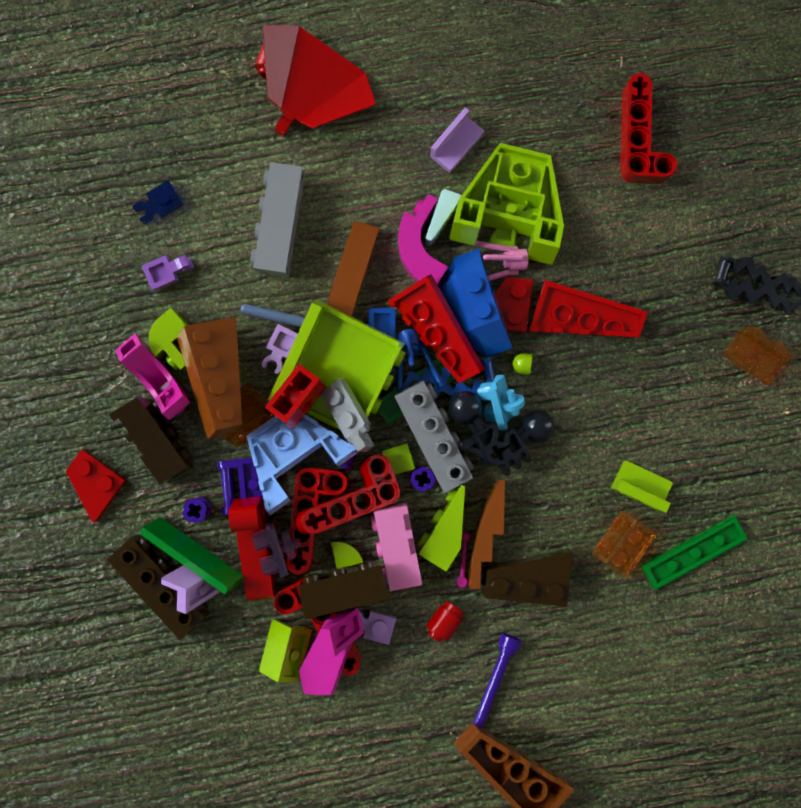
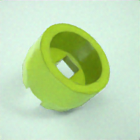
[513,353,532,375]

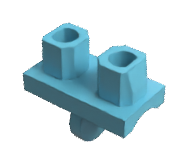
[477,375,525,430]

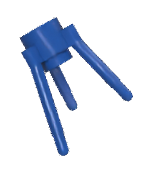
[396,329,444,392]

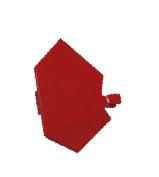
[262,24,376,137]

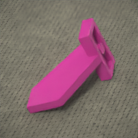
[299,607,364,695]

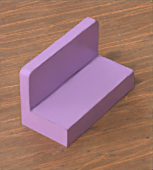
[430,107,484,173]
[161,565,220,614]

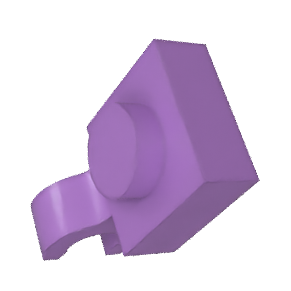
[142,255,194,291]

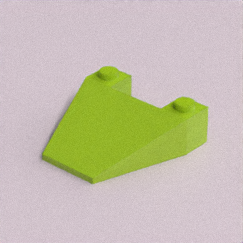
[449,143,564,265]

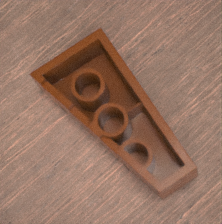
[177,317,242,439]
[453,722,575,808]

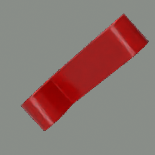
[620,73,677,184]
[295,454,400,535]
[286,467,348,574]
[228,496,276,601]
[273,574,361,676]

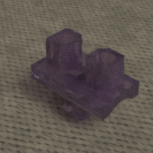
[252,521,301,577]

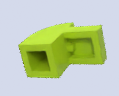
[149,308,188,372]

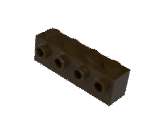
[107,535,210,640]

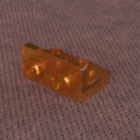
[722,326,793,385]
[223,382,273,447]
[592,511,657,579]

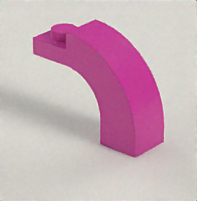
[398,194,448,285]
[115,333,190,420]

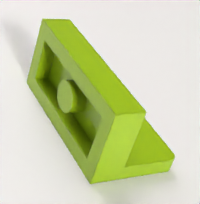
[611,461,673,513]
[259,619,312,683]

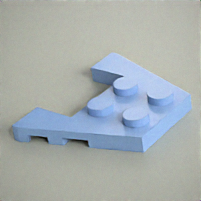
[247,414,358,515]

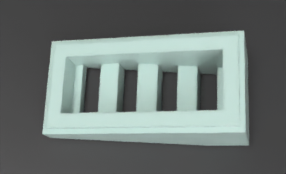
[425,189,462,246]

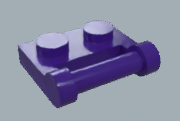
[217,458,266,515]

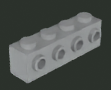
[250,162,305,278]
[393,380,474,493]

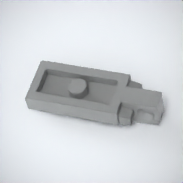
[321,378,375,452]

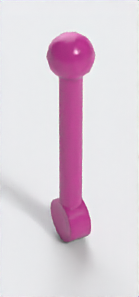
[457,531,471,587]

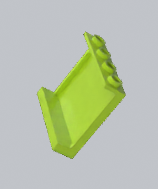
[268,300,406,431]

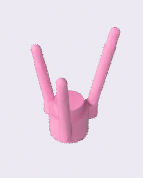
[475,241,528,281]

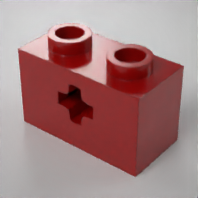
[265,364,326,430]

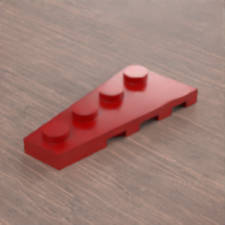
[387,274,485,383]
[528,280,648,337]

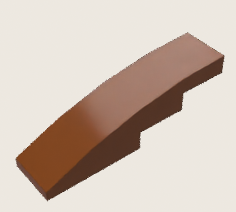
[327,220,380,317]
[468,479,505,589]

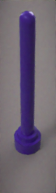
[463,632,522,758]

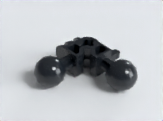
[449,391,555,476]

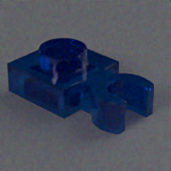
[132,180,184,224]

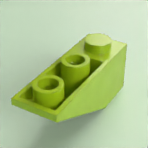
[417,484,465,572]

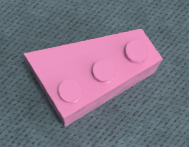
[371,503,422,591]

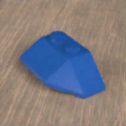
[438,248,513,357]

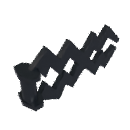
[712,256,801,314]

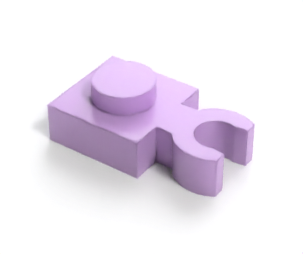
[262,324,297,375]
[359,610,396,645]

